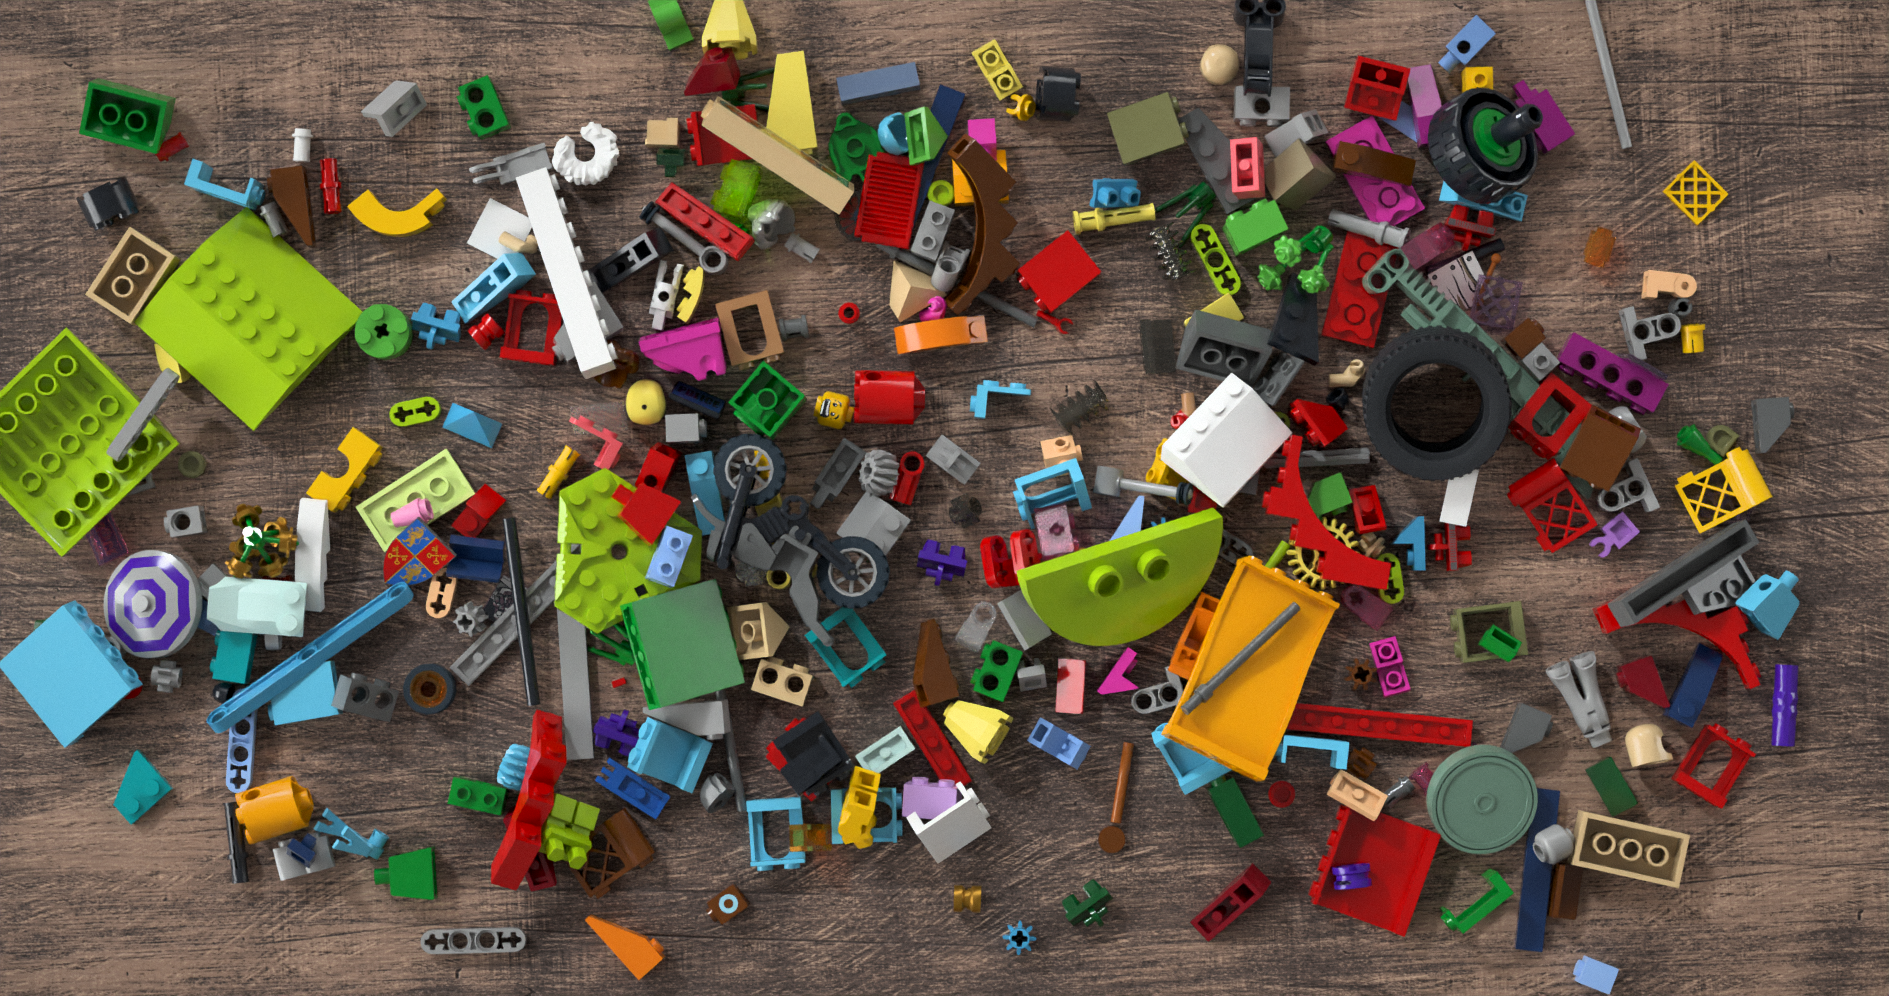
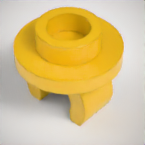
[1006,94,1036,121]

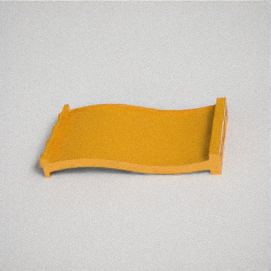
[1161,556,1340,782]

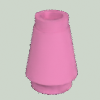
[391,498,434,528]

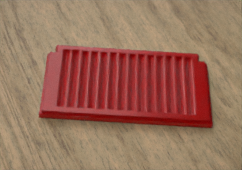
[854,151,925,250]

